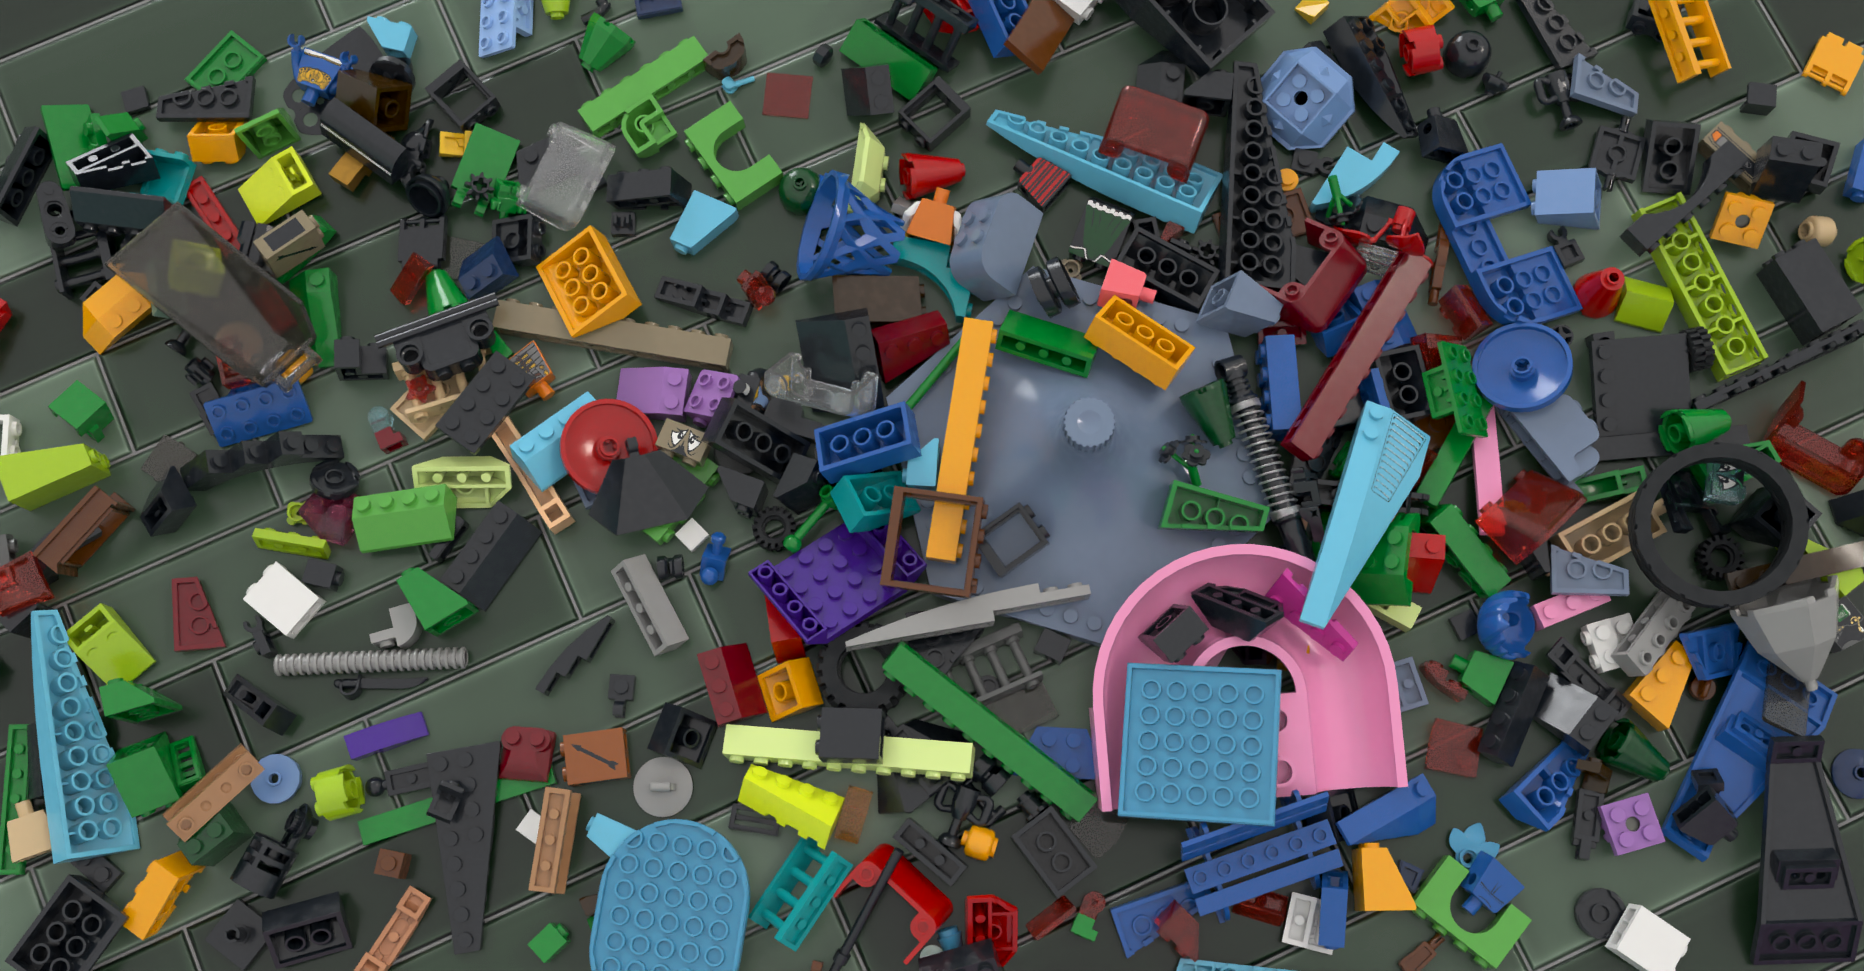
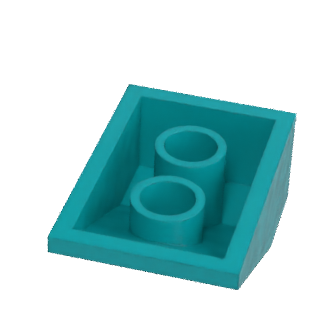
[830,471,921,533]

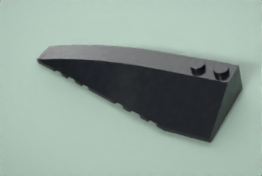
[1218,61,1296,292]

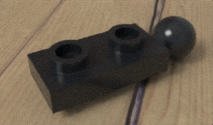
[365,762,431,797]

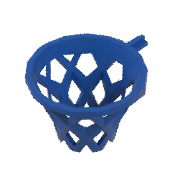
[797,170,905,282]

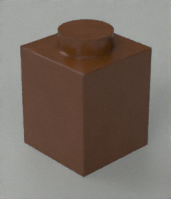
[374,848,412,879]

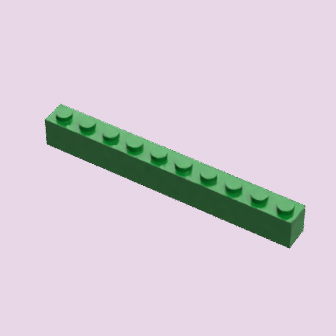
[882,640,1098,822]

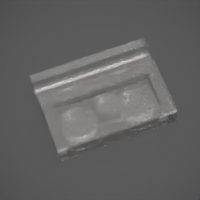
[1356,241,1398,277]

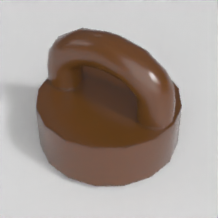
[1688,677,1716,701]

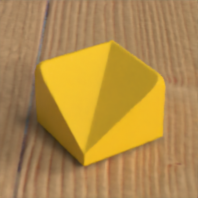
[1294,0,1330,25]

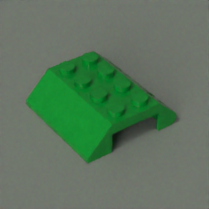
[1312,511,1420,607]

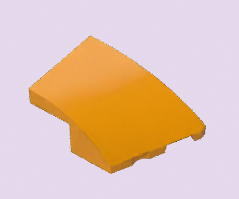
[1368,0,1455,33]

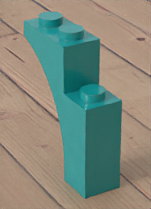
[892,237,974,324]

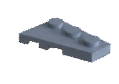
[1570,53,1639,118]
[1549,544,1630,596]

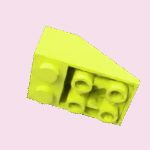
[238,146,322,224]

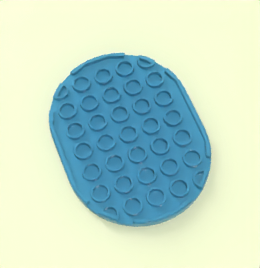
[589,819,750,971]

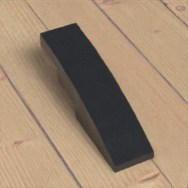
[654,276,754,327]
[535,615,615,696]

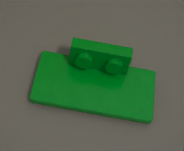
[40,104,107,191]
[1422,341,1488,438]

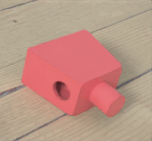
[1097,259,1157,308]

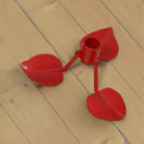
[1333,206,1434,268]

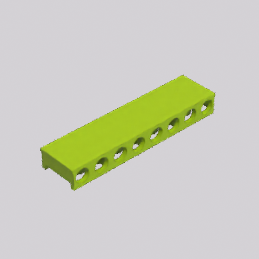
[1631,192,1769,382]

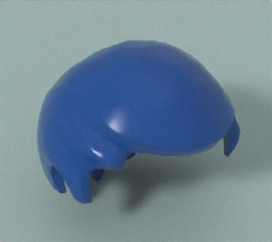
[1477,590,1536,660]

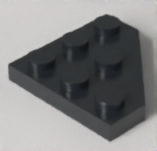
[905,610,982,675]

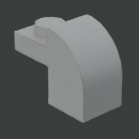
[369,603,423,649]

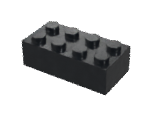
[701,397,811,484]

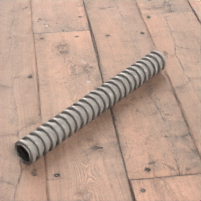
[273,647,468,676]

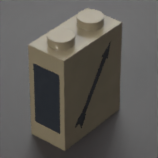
[253,210,325,278]

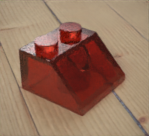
[1438,285,1494,341]

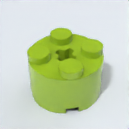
[310,764,365,821]

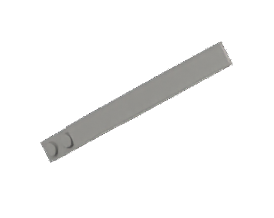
[845,582,1091,652]

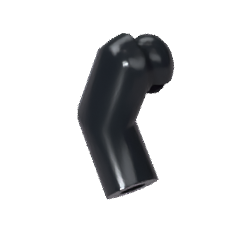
[581,0,611,26]

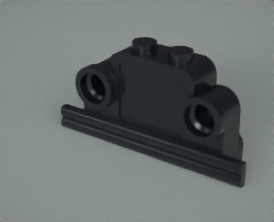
[374,292,500,381]

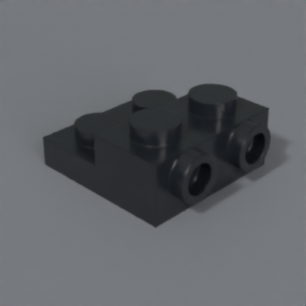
[1625,0,1682,42]
[492,214,546,267]

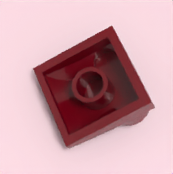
[498,726,557,783]

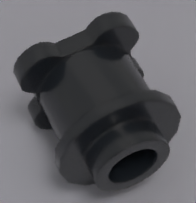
[1016,790,1049,822]

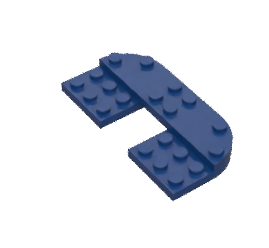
[1432,143,1583,326]

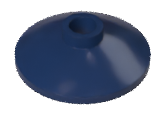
[1831,749,1864,799]

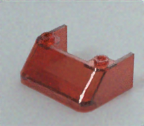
[1762,380,1864,495]

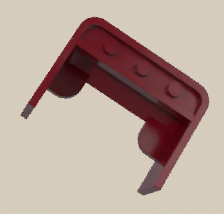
[1259,218,1367,333]

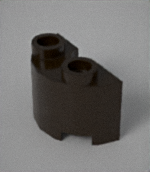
[703,32,747,81]

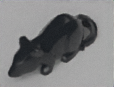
[400,118,434,190]

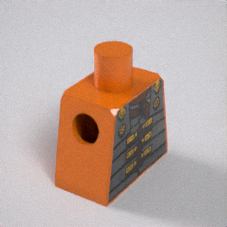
[509,340,556,401]

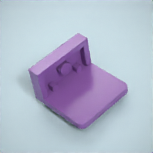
[684,369,740,428]

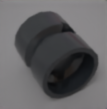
[971,753,1013,797]

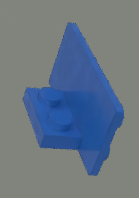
[203,376,313,447]

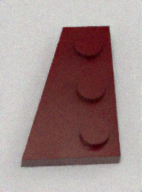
[172,577,227,652]

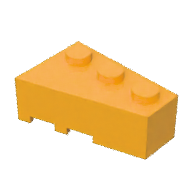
[1623,640,1692,732]
[123,850,206,940]

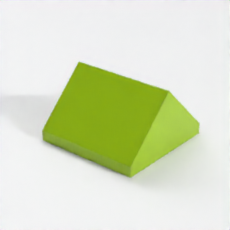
[1613,276,1674,333]

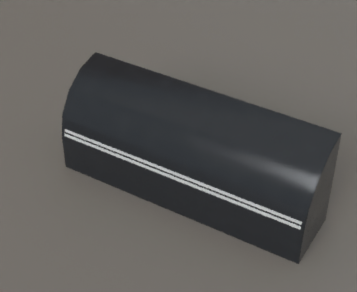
[320,97,408,185]

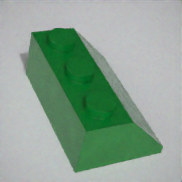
[99,678,183,724]

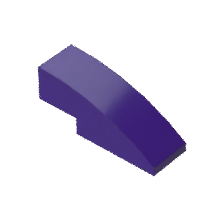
[344,712,430,761]

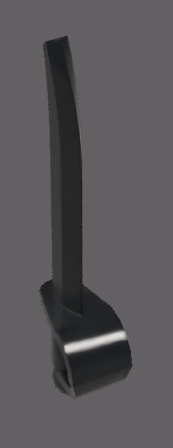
[334,674,429,700]

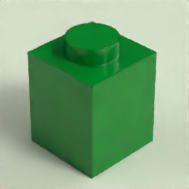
[527,923,571,963]

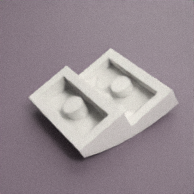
[1282,892,1333,955]

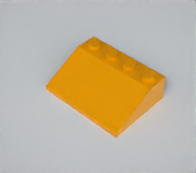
[536,225,642,338]

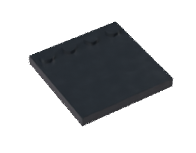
[1588,333,1691,437]

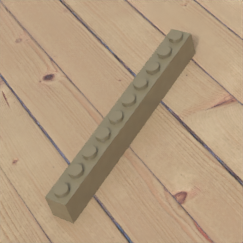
[493,298,734,372]

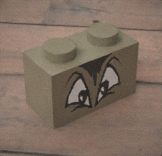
[655,418,712,468]

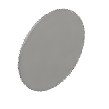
[633,757,693,817]

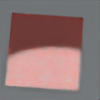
[762,73,813,119]

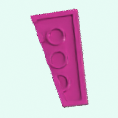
[1265,568,1358,661]

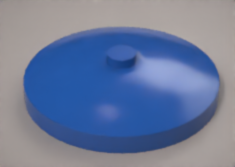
[1472,322,1573,412]

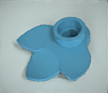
[1449,823,1500,870]

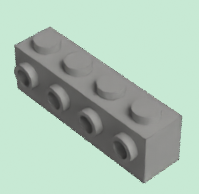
[611,554,689,656]
[1610,590,1696,677]

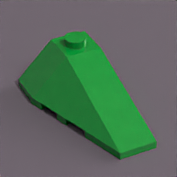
[289,267,342,369]

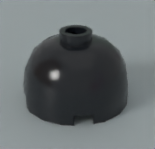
[1443,30,1492,78]

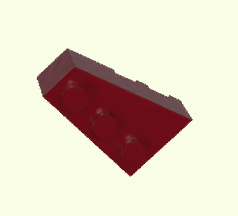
[871,310,950,383]

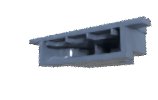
[1494,394,1599,503]

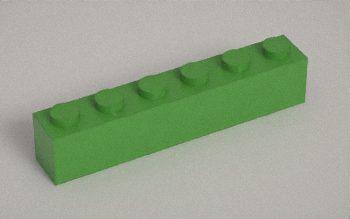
[578,36,708,140]

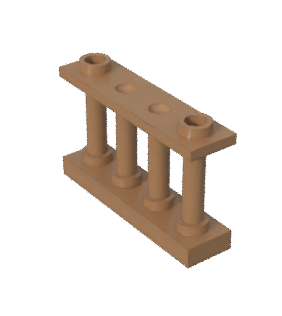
[162,743,265,842]
[528,787,581,894]

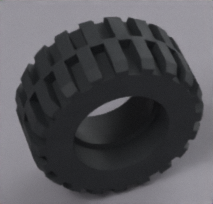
[816,621,906,714]

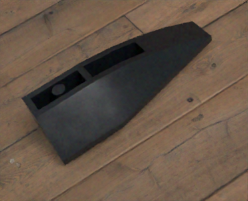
[1323,16,1419,139]

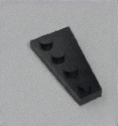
[1515,0,1599,71]
[156,76,256,122]

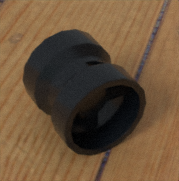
[759,260,792,293]
[657,554,685,580]

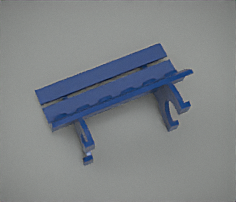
[1181,789,1344,923]

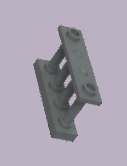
[946,622,1043,706]

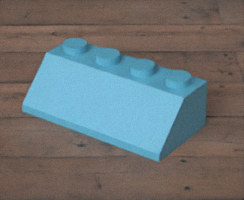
[509,391,595,492]

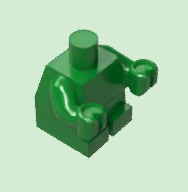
[490,179,528,219]

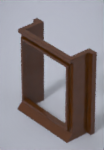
[32,485,136,577]

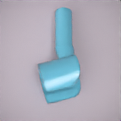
[721,76,755,94]

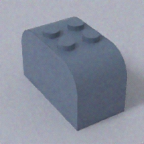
[950,193,1043,301]

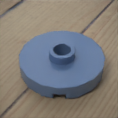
[251,754,302,804]

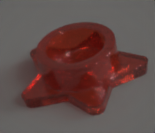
[405,374,436,404]

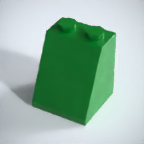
[396,567,479,637]
[106,731,184,818]

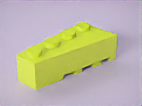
[738,764,845,850]

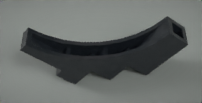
[180,431,344,491]

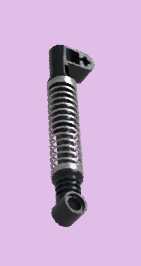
[1214,354,1317,560]

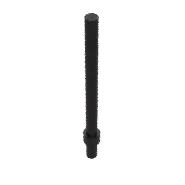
[829,847,904,971]

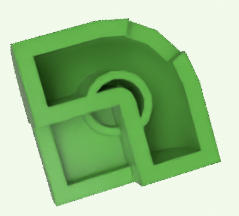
[621,93,678,158]

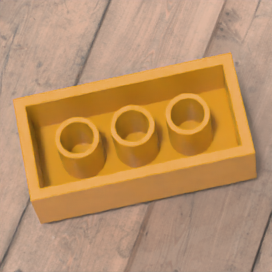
[1084,295,1196,390]

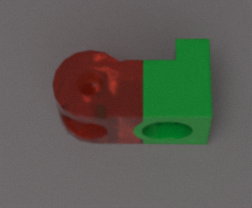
[1069,891,1106,942]

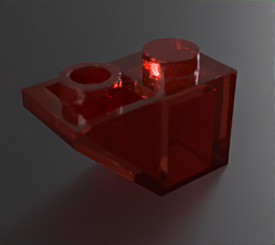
[1154,899,1199,962]

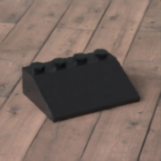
[795,308,885,412]
[5,874,129,971]

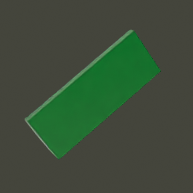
[839,18,938,101]
[995,310,1099,378]

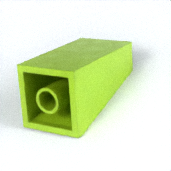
[0,443,111,511]

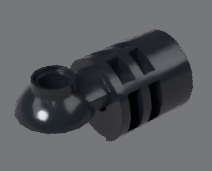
[230,803,319,899]

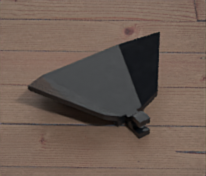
[588,437,709,536]
[877,713,975,814]

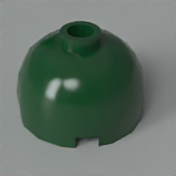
[778,167,820,216]

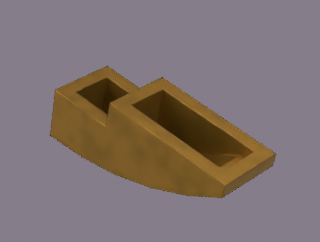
[329,132,395,192]

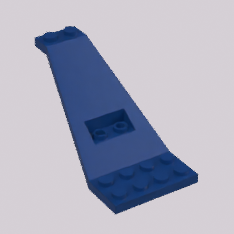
[1661,640,1838,862]

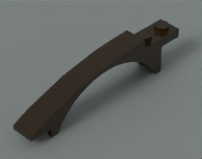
[1724,541,1864,591]

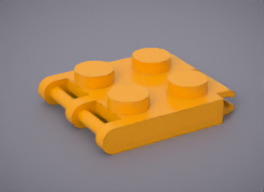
[1801,32,1864,96]

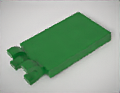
[450,123,520,218]

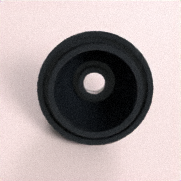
[406,174,451,218]

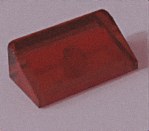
[390,252,434,306]
[1232,882,1288,927]
[1025,895,1076,941]

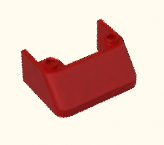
[833,843,953,965]

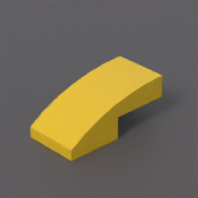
[439,130,472,158]

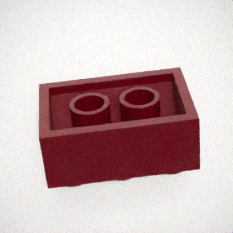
[697,643,768,728]

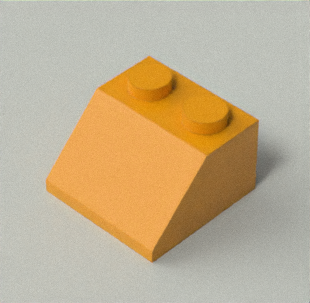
[187,122,248,164]
[757,657,824,722]

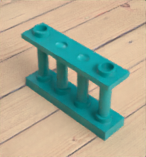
[748,837,853,952]

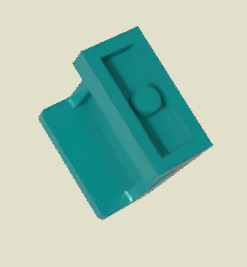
[129,148,197,212]

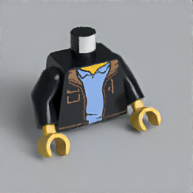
[733,368,795,415]

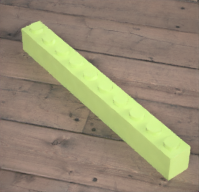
[722,724,975,782]

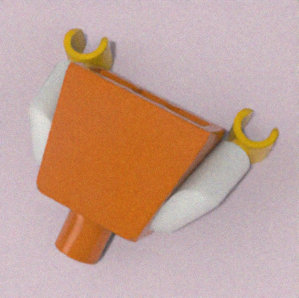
[900,187,962,252]

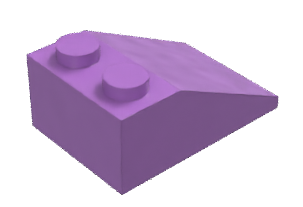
[617,367,692,422]

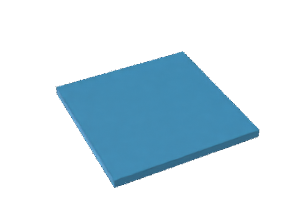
[1118,663,1282,827]

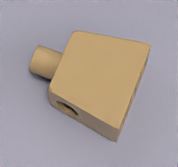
[7,799,52,863]

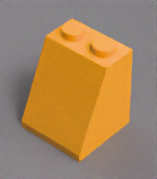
[1351,843,1416,911]

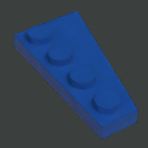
[1110,881,1211,959]

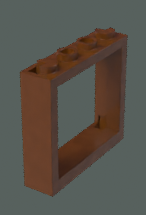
[880,486,989,598]

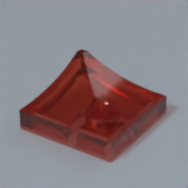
[0,551,55,617]
[1424,718,1483,778]

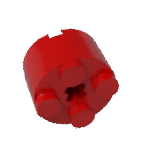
[1399,25,1444,77]

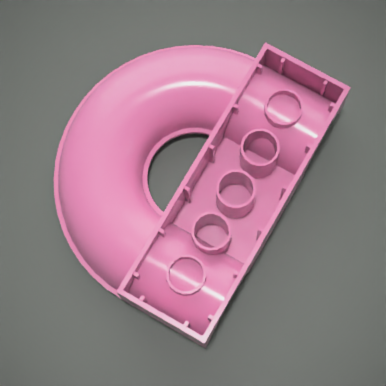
[1089,544,1408,812]

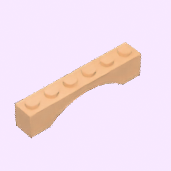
[492,415,576,535]

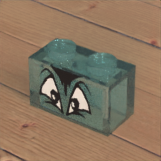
[1704,463,1747,506]

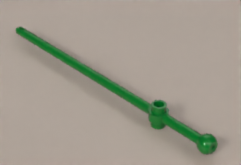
[783,338,961,553]

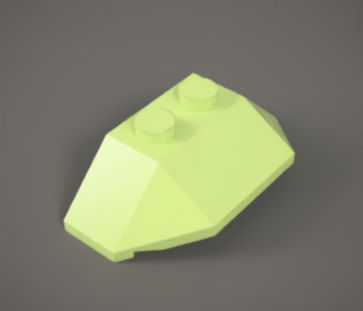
[847,123,889,214]
[412,456,512,508]

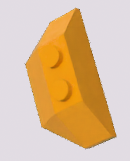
[83,272,152,355]

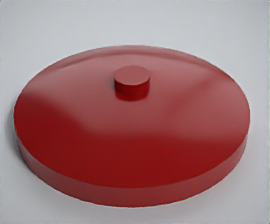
[560,399,658,494]

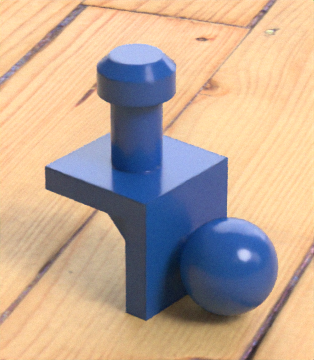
[700,532,732,585]

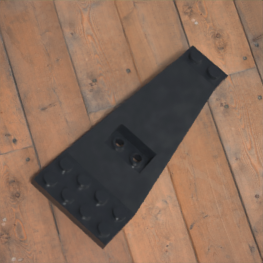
[1749,735,1863,965]

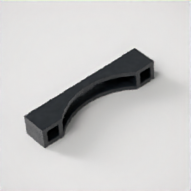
[1619,140,1749,257]

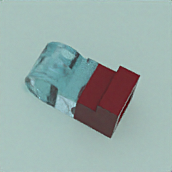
[368,406,409,454]

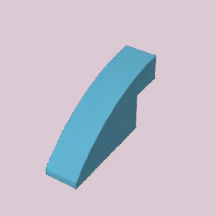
[1309,142,1400,213]

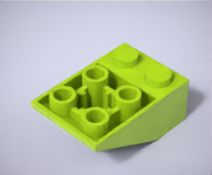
[66,603,156,685]

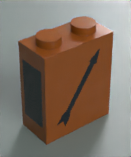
[560,727,631,787]

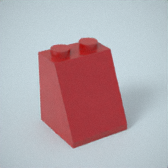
[1407,532,1446,594]

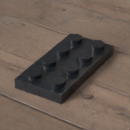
[435,350,536,456]

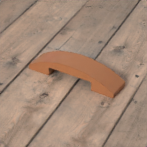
[354,886,432,971]

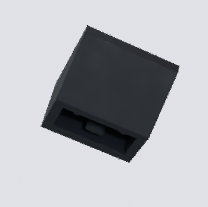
[140,466,197,537]

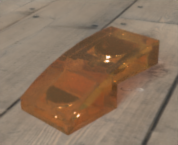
[834,785,873,844]

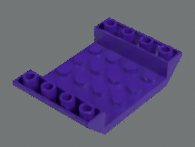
[748,522,927,644]

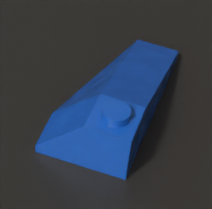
[1499,741,1589,832]
[1335,773,1436,846]

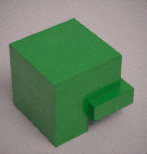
[48,380,115,443]

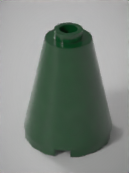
[1179,378,1236,449]
[1596,718,1670,782]

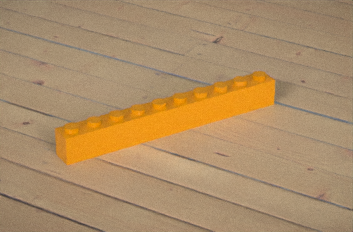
[926,317,998,564]

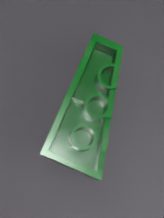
[1158,480,1270,533]
[1420,504,1511,599]

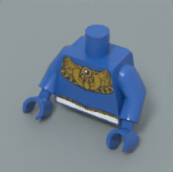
[287,34,358,107]

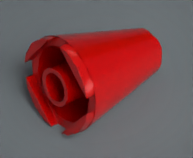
[899,153,966,200]
[1573,267,1625,319]

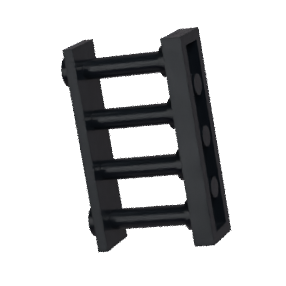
[874,0,979,72]
[41,210,122,300]

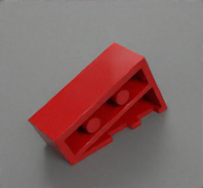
[765,595,806,664]

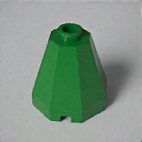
[579,12,636,73]

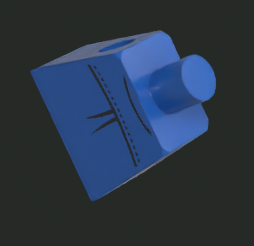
[1461,850,1525,916]

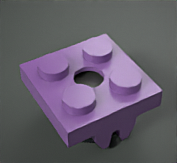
[1598,793,1666,856]

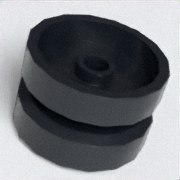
[1027,256,1081,318]

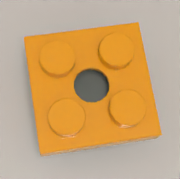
[1709,191,1775,249]

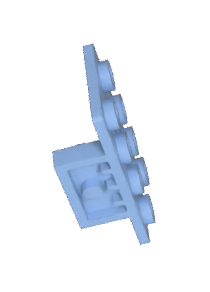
[479,0,534,58]

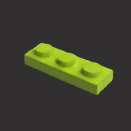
[252,528,331,560]

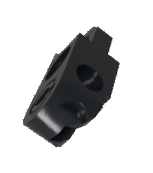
[36,181,76,248]

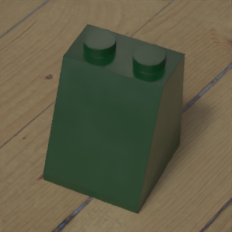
[177,802,254,867]

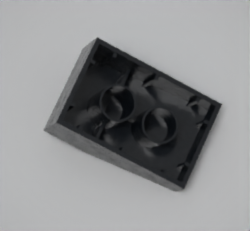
[1115,0,1275,77]

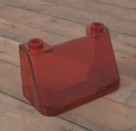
[1098,86,1209,184]
[1475,469,1588,565]

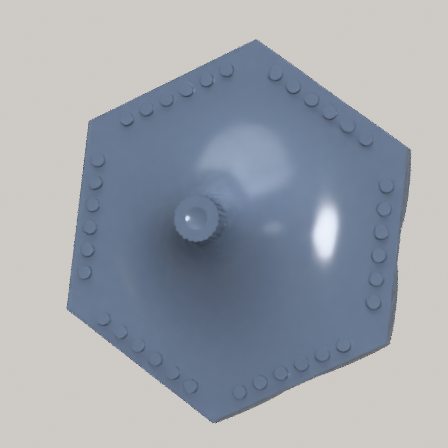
[886,266,1272,647]

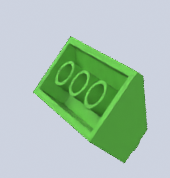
[352,484,457,553]

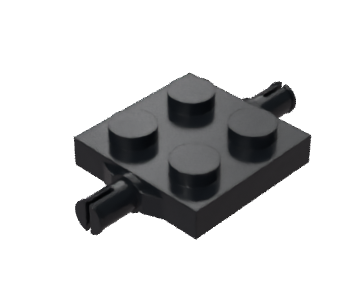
[1587,116,1646,192]

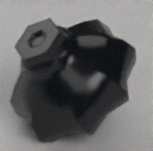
[1482,71,1509,97]

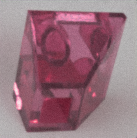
[299,493,360,546]

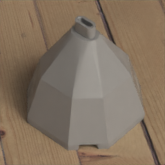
[1729,575,1839,691]

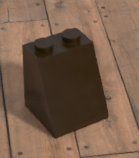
[336,69,413,132]

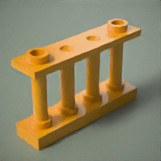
[1648,0,1732,84]

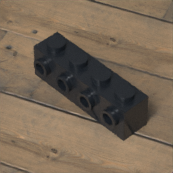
[1477,661,1550,767]

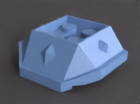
[1261,47,1355,150]

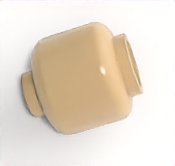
[1798,216,1837,247]

